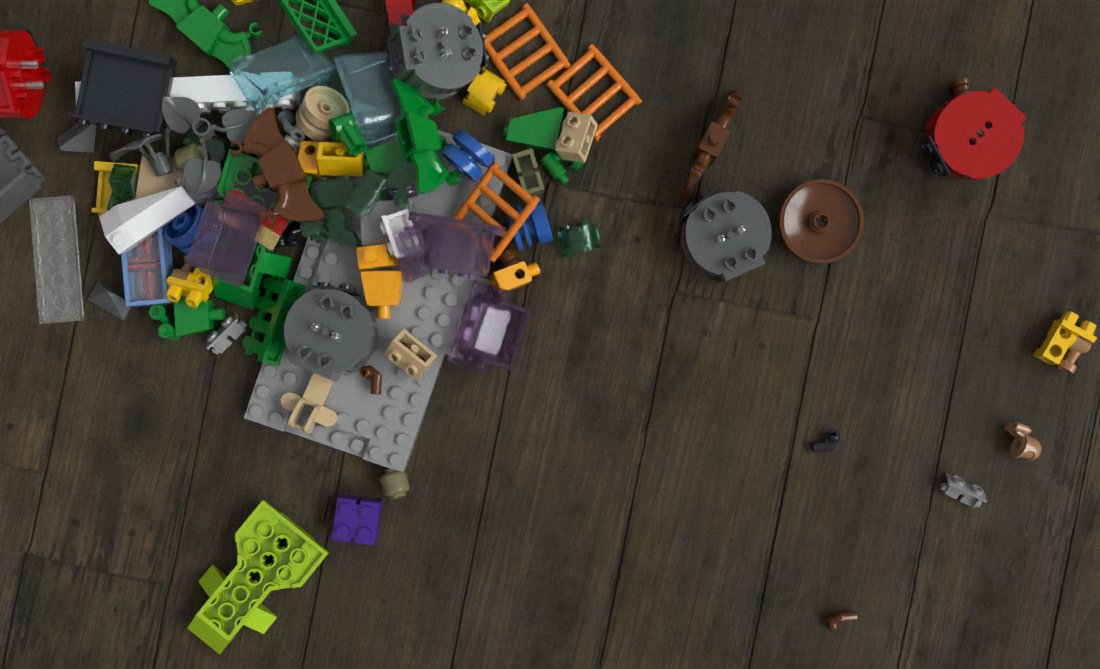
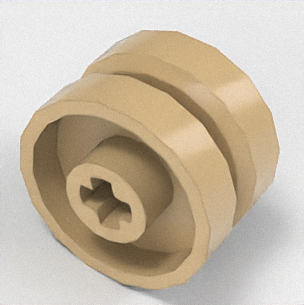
[295,86,350,142]

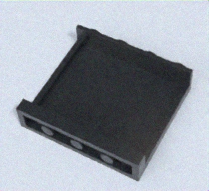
[68,38,177,137]

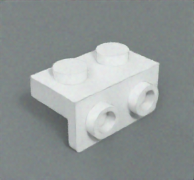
[380,209,422,259]

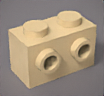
[555,112,598,163]
[384,329,437,381]

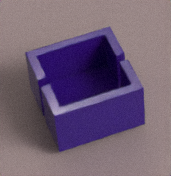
[332,494,383,545]

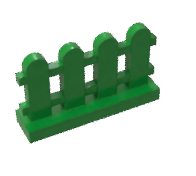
[242,275,306,366]

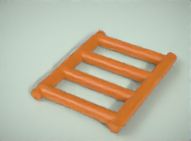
[484,3,571,101]
[546,44,642,141]
[450,161,540,262]

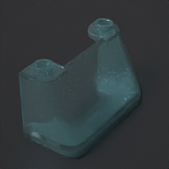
[229,35,337,114]
[334,50,401,145]

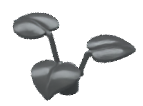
[162,97,259,195]
[109,117,201,177]

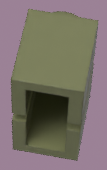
[512,149,545,196]

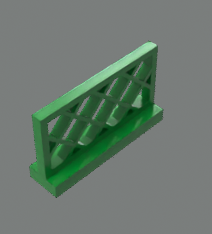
[278,0,357,55]

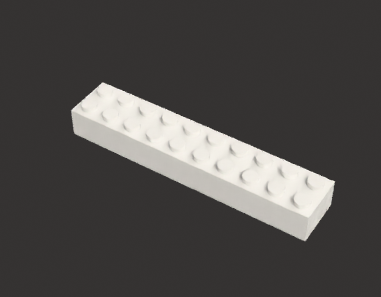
[75,72,301,114]

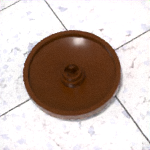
[778,179,864,264]

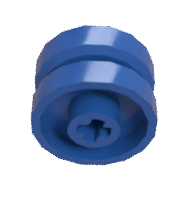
[440,128,496,182]
[164,204,220,258]

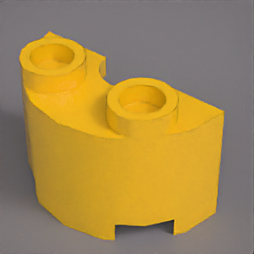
[463,68,507,116]

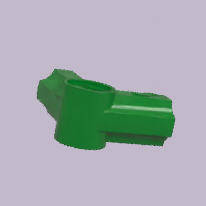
[328,112,367,156]

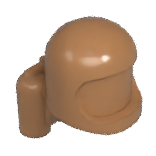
[1005,422,1042,461]

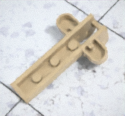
[281,373,338,434]

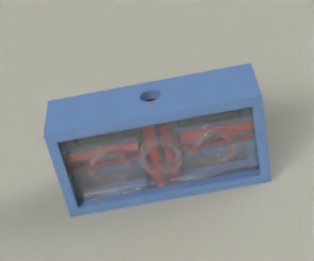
[121,226,174,307]

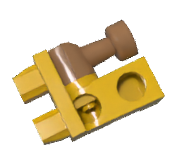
[166,254,218,308]
[1033,311,1097,374]

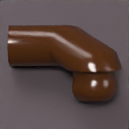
[360,365,382,395]
[826,611,858,630]

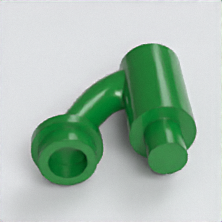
[540,152,585,185]
[149,304,181,341]

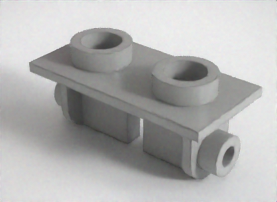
[206,313,247,355]
[940,473,987,508]

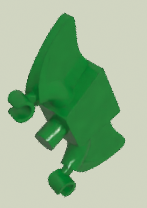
[149,0,262,75]
[391,79,461,194]

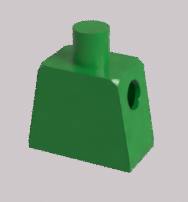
[174,296,226,336]

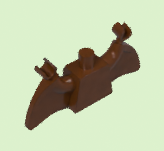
[680,90,742,199]
[230,107,325,228]

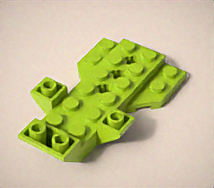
[187,500,329,654]

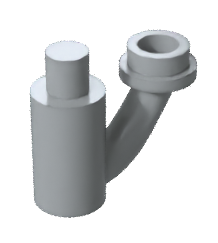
[278,110,307,142]

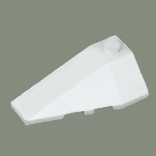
[99,186,196,254]

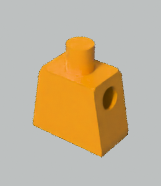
[298,138,325,186]
[356,244,399,272]
[489,261,540,296]
[361,271,404,319]

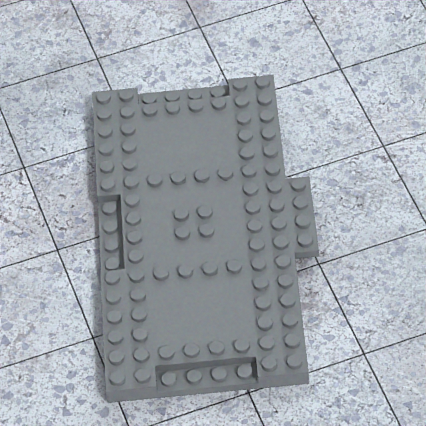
[244,100,513,472]

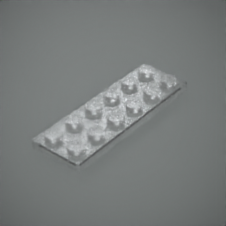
[29,195,84,324]

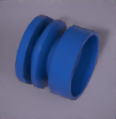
[507,198,553,251]

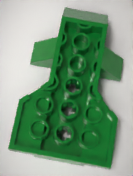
[208,149,312,310]

